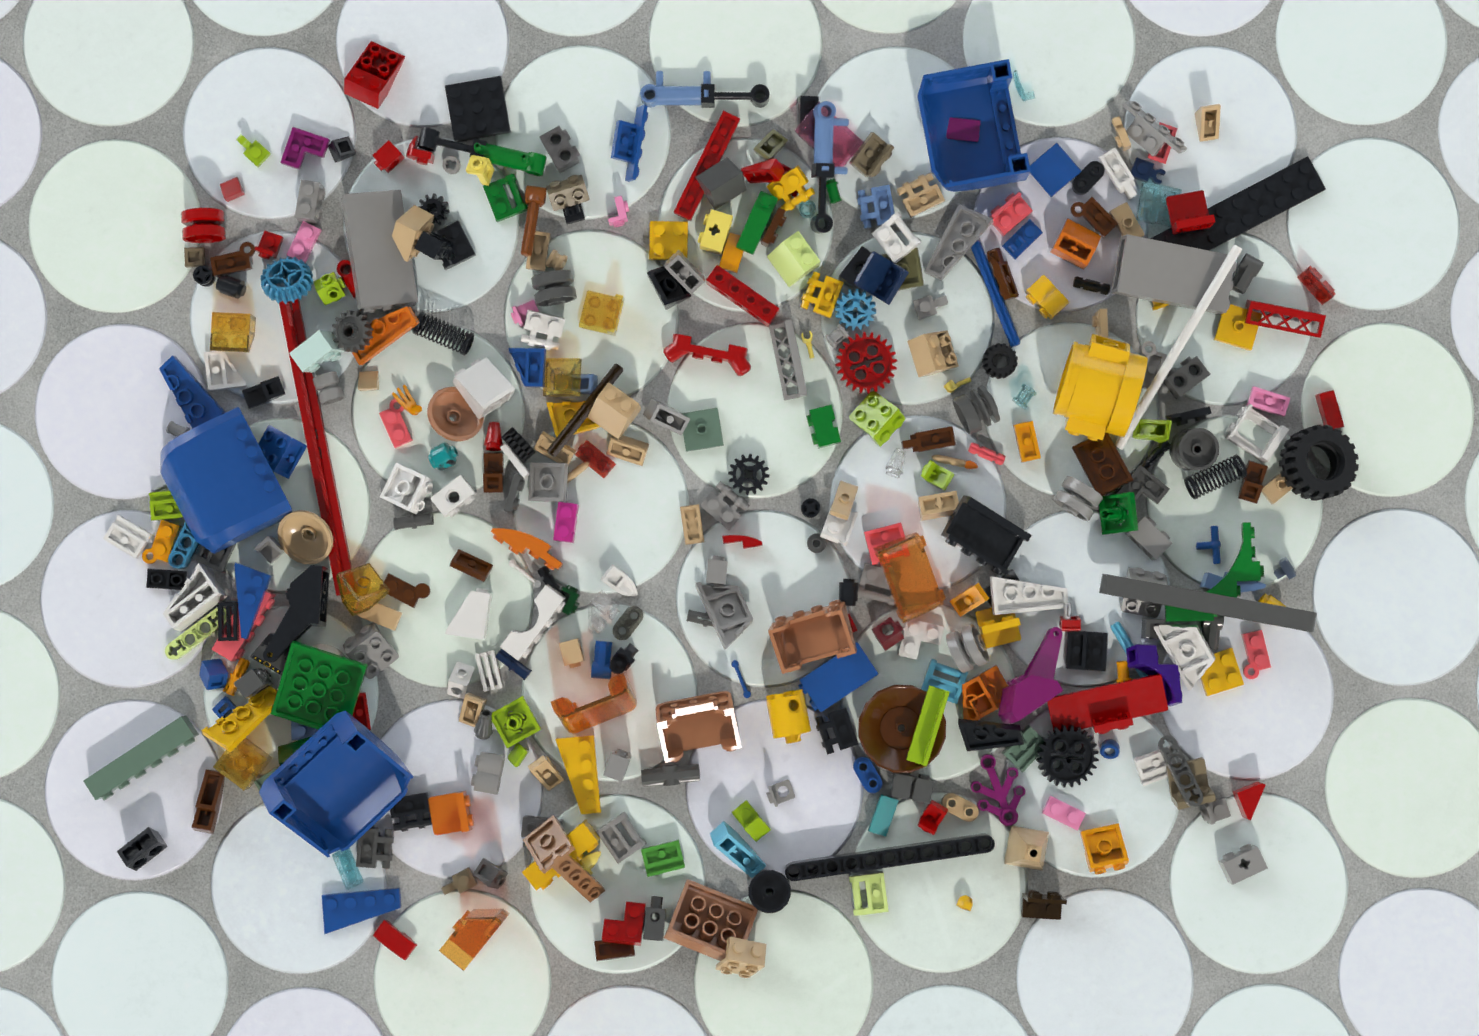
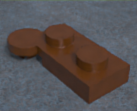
[380,573,431,608]

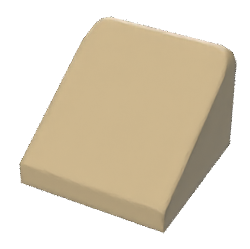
[358,371,379,391]

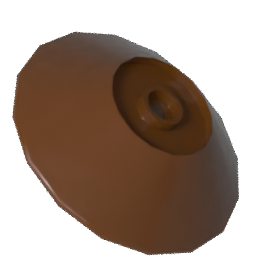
[858,685,946,773]

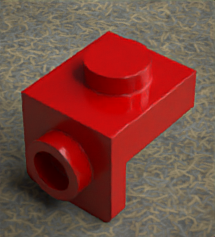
[918,799,948,835]

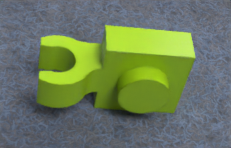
[236,134,271,168]

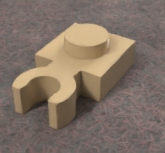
[1112,116,1131,151]

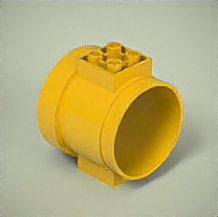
[1053,334,1148,441]

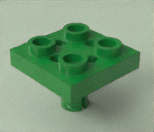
[1099,492,1138,535]

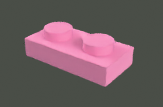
[287,221,322,263]
[1247,386,1290,417]
[1042,796,1086,831]

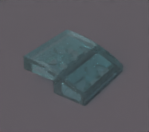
[1136,183,1182,227]

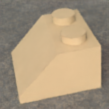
[588,382,641,440]

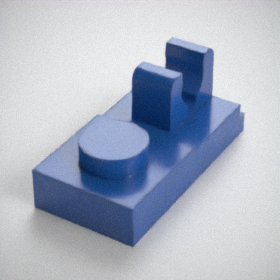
[1002,219,1043,259]

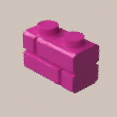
[553,502,579,543]

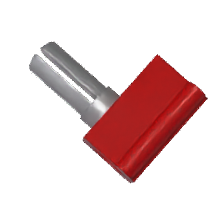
[1059,602,1081,631]

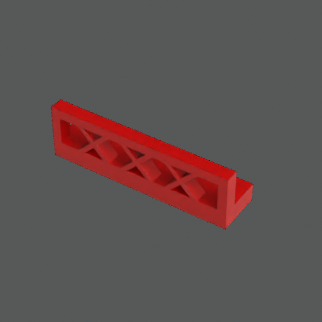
[1244,299,1326,338]

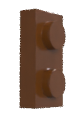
[761,207,787,248]
[450,549,493,582]

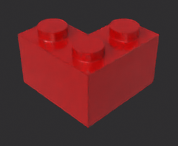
[602,901,646,946]

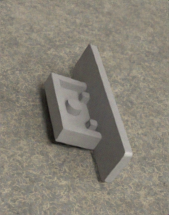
[1122,101,1187,156]

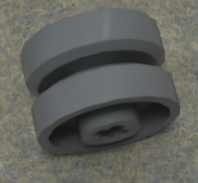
[531,270,577,306]
[1169,428,1219,470]

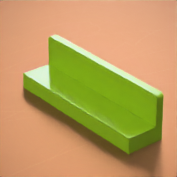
[906,685,950,767]

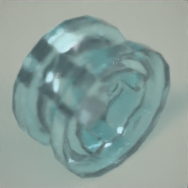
[799,200,816,218]

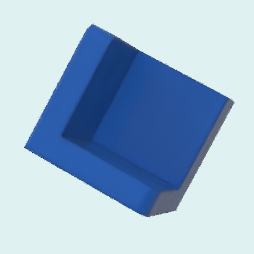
[199,659,228,690]

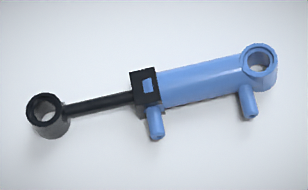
[640,71,770,108]
[810,101,849,234]

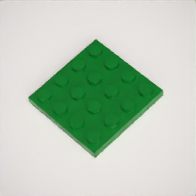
[271,641,368,730]

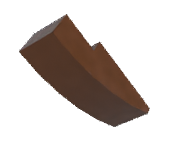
[192,769,225,834]

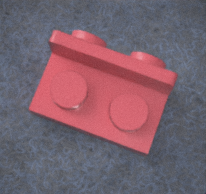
[990,191,1033,237]

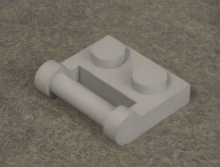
[858,564,902,607]
[596,812,647,864]

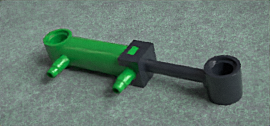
[417,127,547,176]

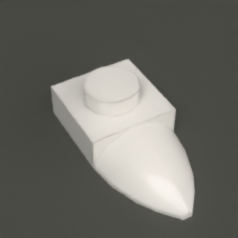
[601,564,638,596]

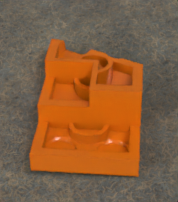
[962,665,1008,721]

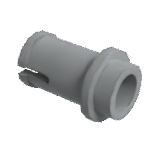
[166,421,190,437]

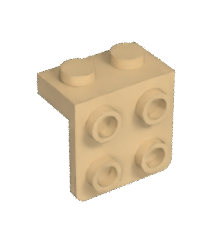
[716,937,766,978]

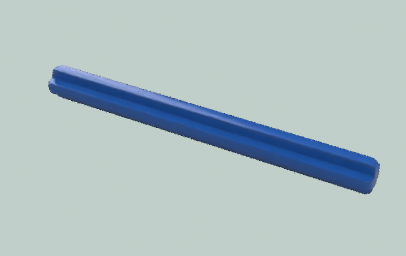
[971,240,1020,347]

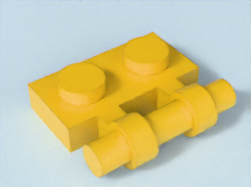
[766,165,815,212]
[800,272,844,318]

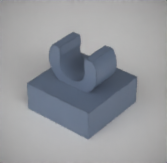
[1274,557,1297,580]

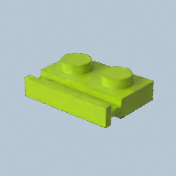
[149,491,184,521]

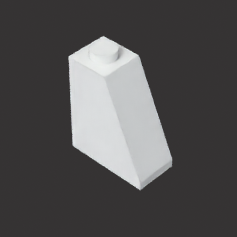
[445,588,492,640]

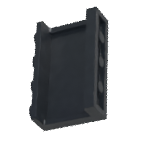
[941,495,1032,575]

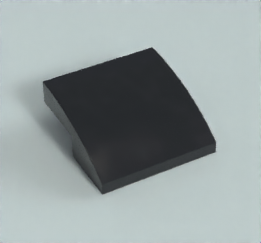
[1066,631,1108,671]

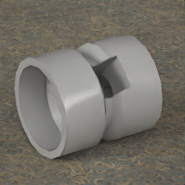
[312,371,345,405]

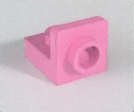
[510,300,539,327]

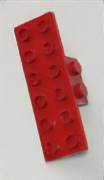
[1047,674,1168,734]

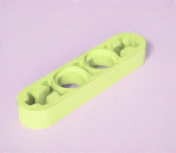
[165,607,226,660]

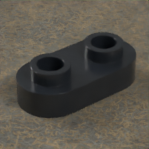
[1072,161,1105,195]

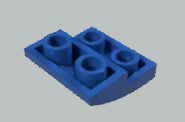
[1030,143,1082,197]

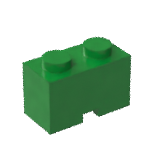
[806,404,841,449]

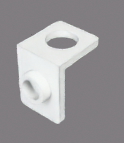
[447,662,475,699]

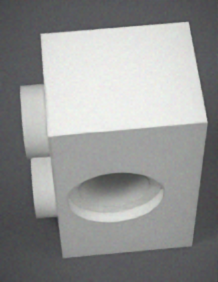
[430,475,477,518]

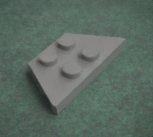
[695,582,753,649]

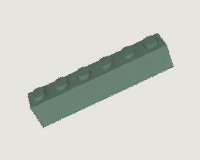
[83,715,199,801]

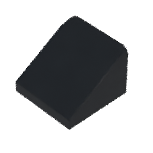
[328,136,356,163]

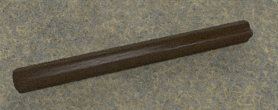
[547,364,623,457]

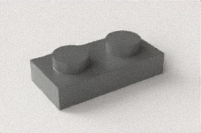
[504,473,525,513]

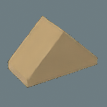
[1195,104,1221,142]
[459,693,487,727]

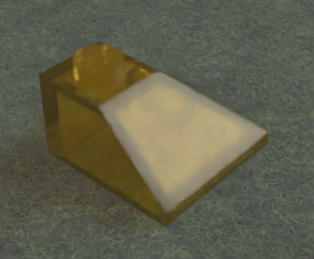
[543,358,582,397]
[336,563,390,616]

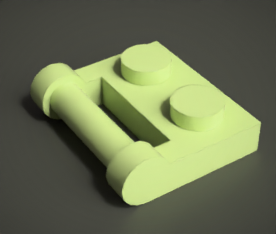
[849,872,889,916]

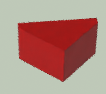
[1232,782,1266,820]

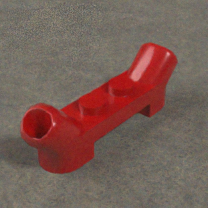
[663,334,751,376]

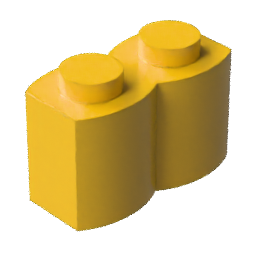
[1025,275,1069,319]

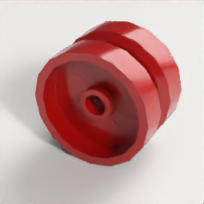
[181,208,226,243]

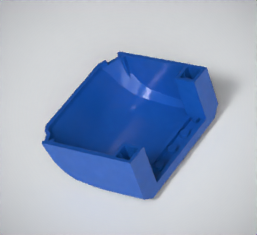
[917,59,1031,192]
[160,407,292,554]
[259,711,413,857]

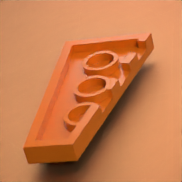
[352,306,420,365]

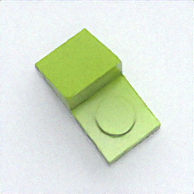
[1132,419,1172,443]
[732,800,771,842]

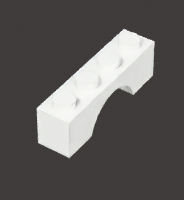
[500,584,566,661]

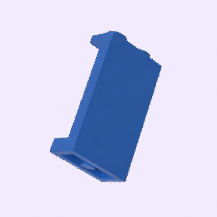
[798,642,878,712]

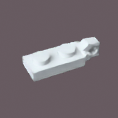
[1098,148,1137,200]

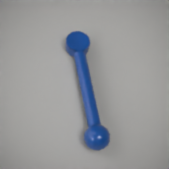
[731,660,751,698]

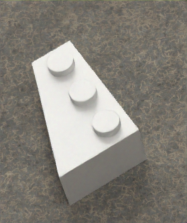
[163,563,228,632]

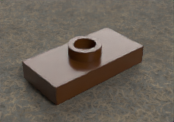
[594,940,635,962]

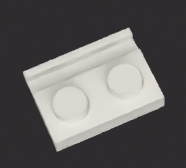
[820,503,858,546]
[103,515,152,559]
[1133,746,1176,786]

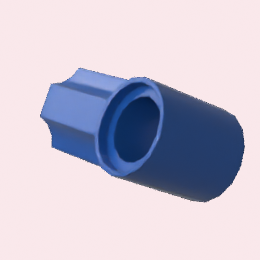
[591,641,612,680]

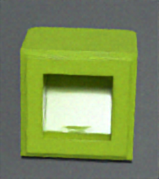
[507,743,529,767]

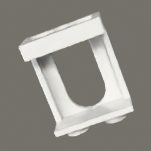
[1225,404,1289,463]

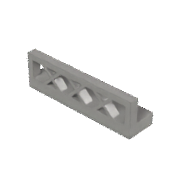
[769,319,807,401]

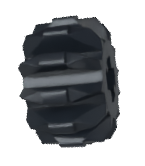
[418,193,450,225]

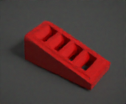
[741,159,784,183]

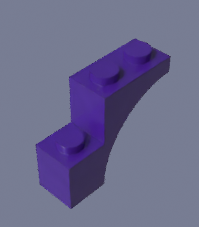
[1126,644,1182,706]

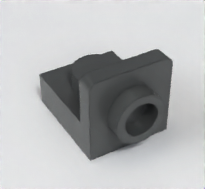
[473,858,508,889]

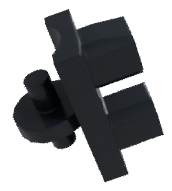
[609,643,639,674]

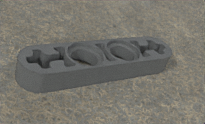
[1158,735,1204,807]

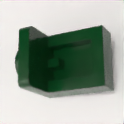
[561,585,580,615]

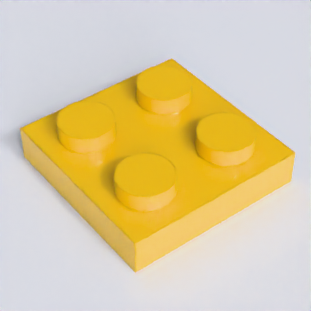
[649,221,688,260]
[1200,648,1244,696]

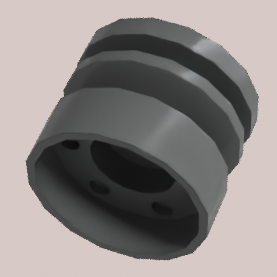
[952,385,1000,435]

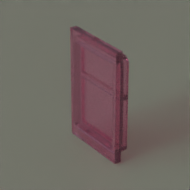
[794,102,863,167]

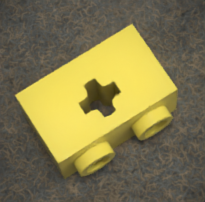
[697,209,733,255]

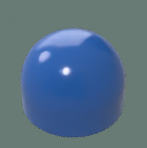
[1100,739,1120,759]

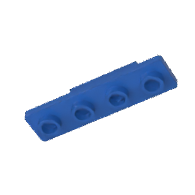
[611,105,648,182]

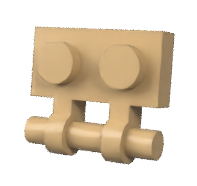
[896,173,945,218]

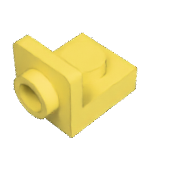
[466,155,495,186]

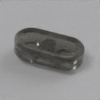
[612,606,644,640]

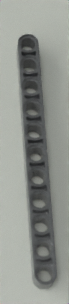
[1099,574,1317,632]

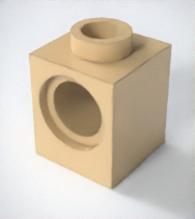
[559,638,585,668]

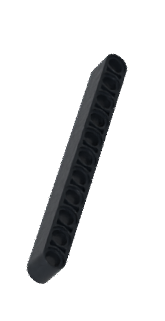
[785,833,995,881]

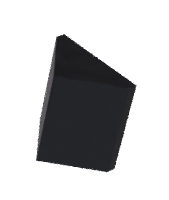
[647,266,691,310]

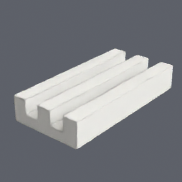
[500,443,530,479]
[475,650,503,692]

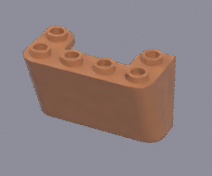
[768,600,857,674]

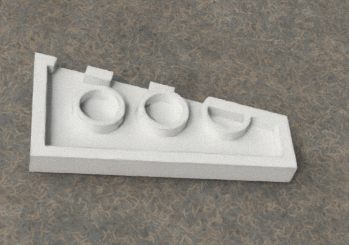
[990,576,1068,615]

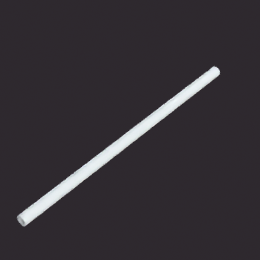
[1114,245,1242,450]

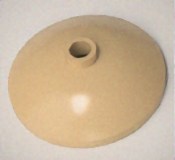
[278,510,333,565]

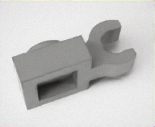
[913,295,948,320]

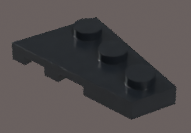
[958,719,1024,752]

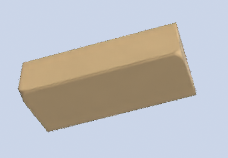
[606,435,649,466]

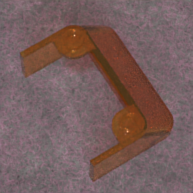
[439,909,510,971]

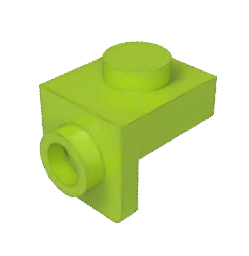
[921,460,955,491]

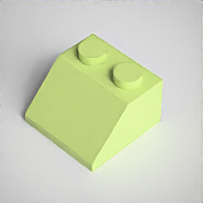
[767,231,821,287]

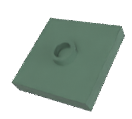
[682,408,724,452]

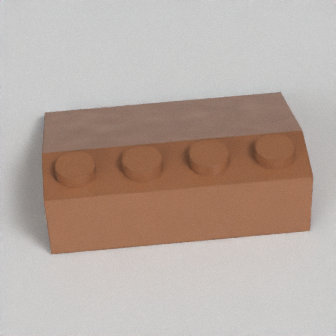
[664,879,758,961]

